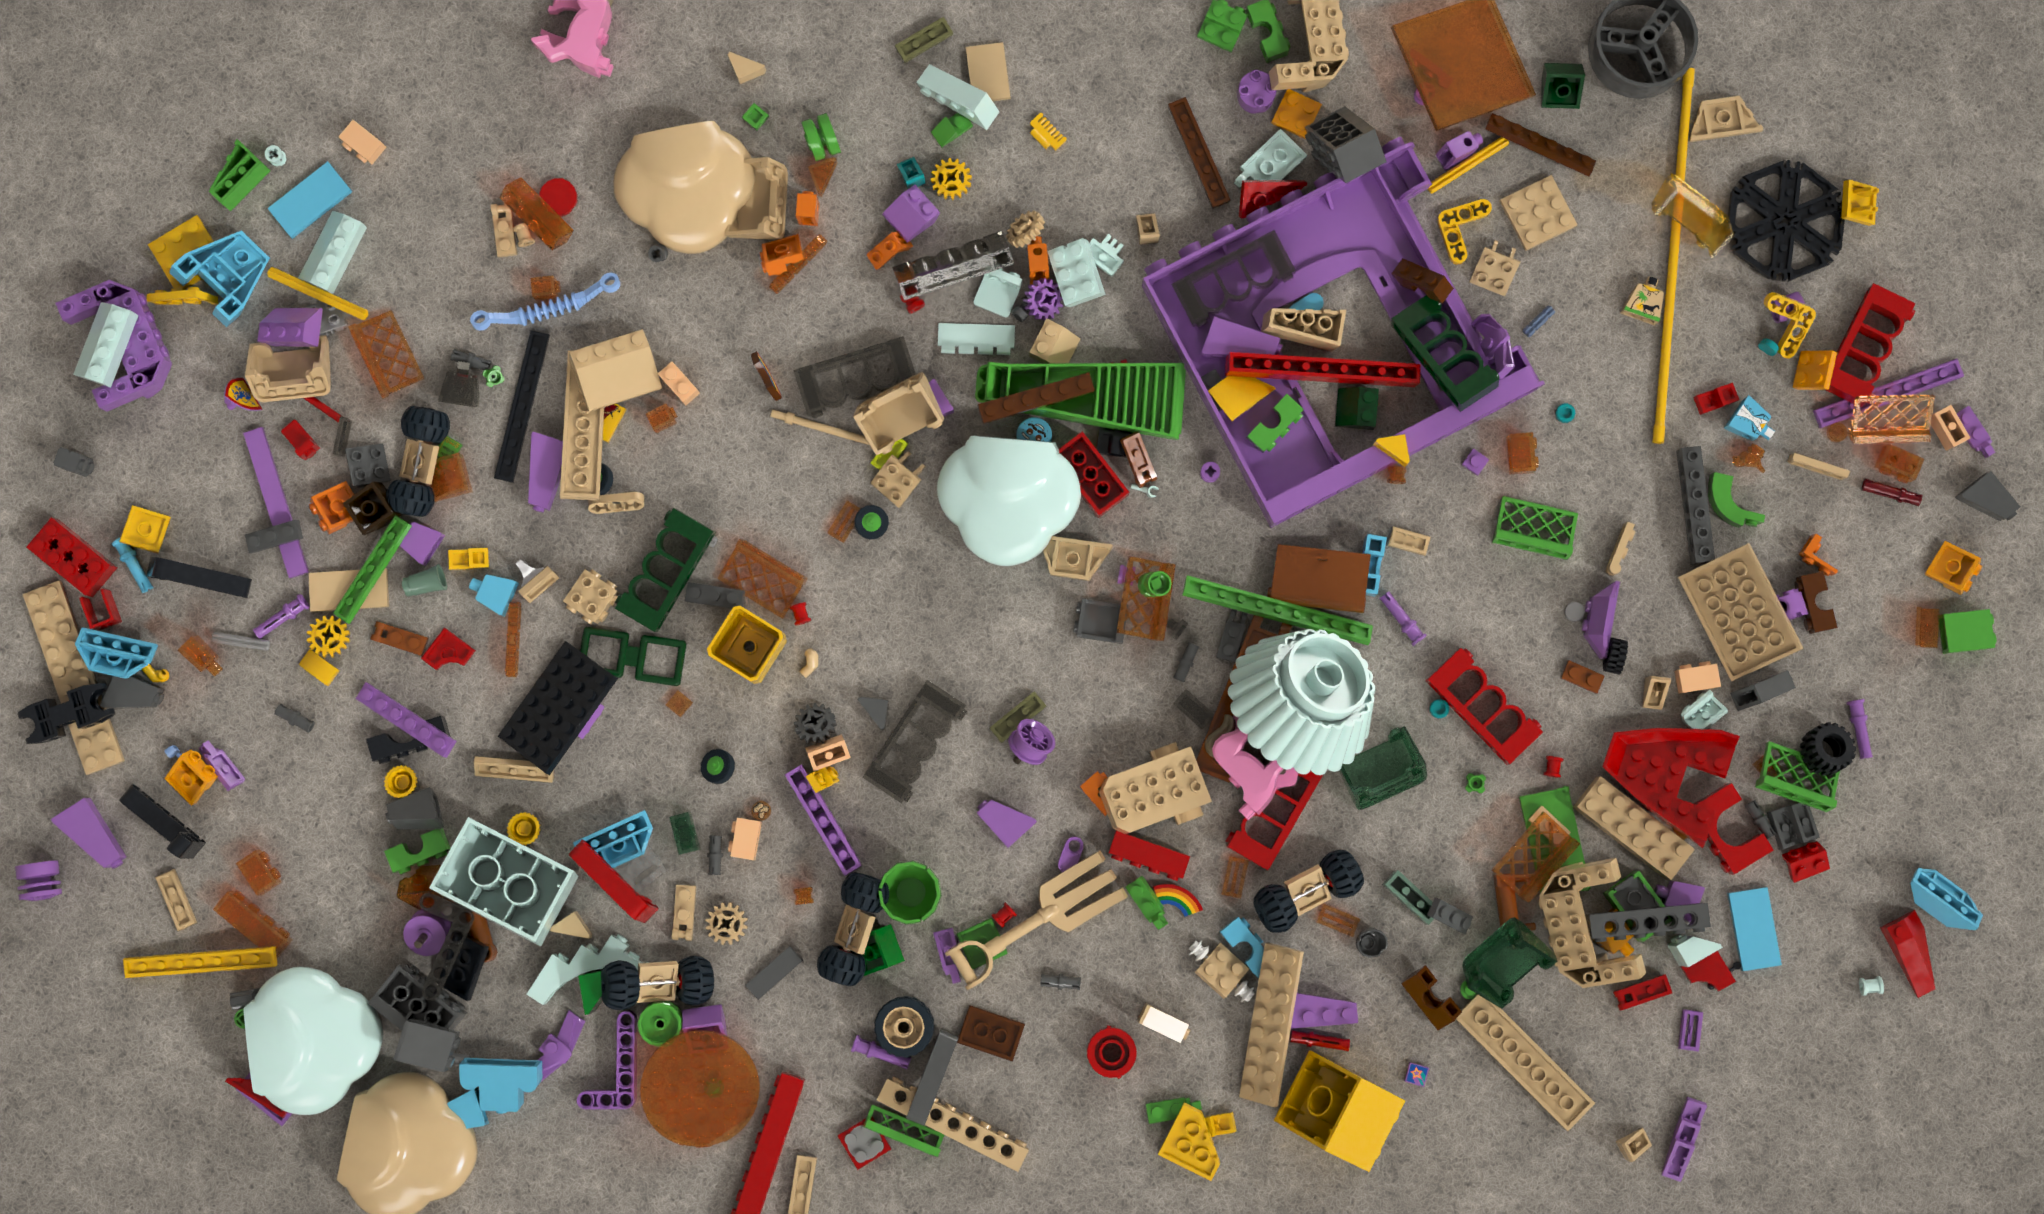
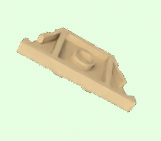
[1689,96,1763,142]
[1043,536,1113,581]

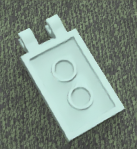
[1234,129,1307,188]

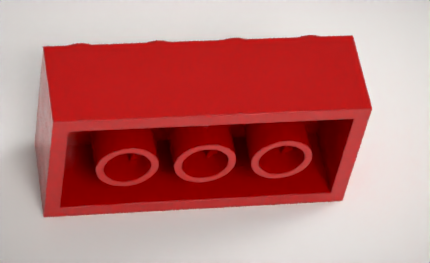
[1059,431,1130,518]
[26,517,118,598]

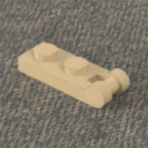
[491,202,517,258]
[1606,522,1635,576]
[672,885,696,941]

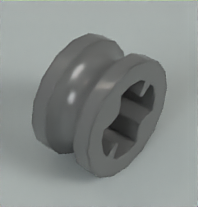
[648,244,668,262]

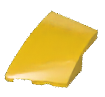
[1208,376,1276,422]

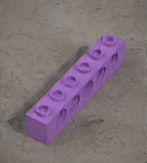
[785,765,863,876]

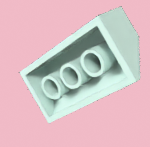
[298,211,367,294]
[73,302,138,388]

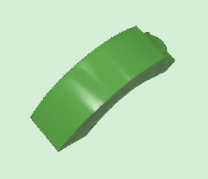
[1708,472,1765,528]

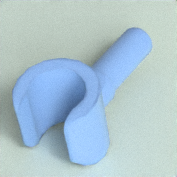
[164,745,182,759]

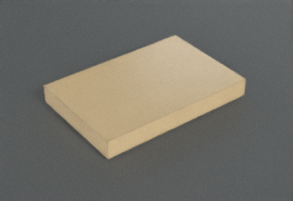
[966,42,1011,101]

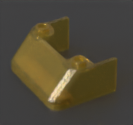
[1651,173,1734,258]

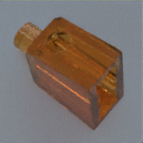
[177,635,223,677]

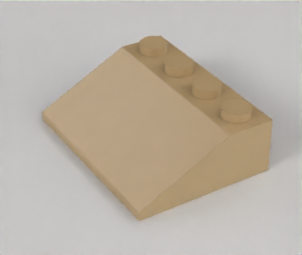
[569,329,662,412]

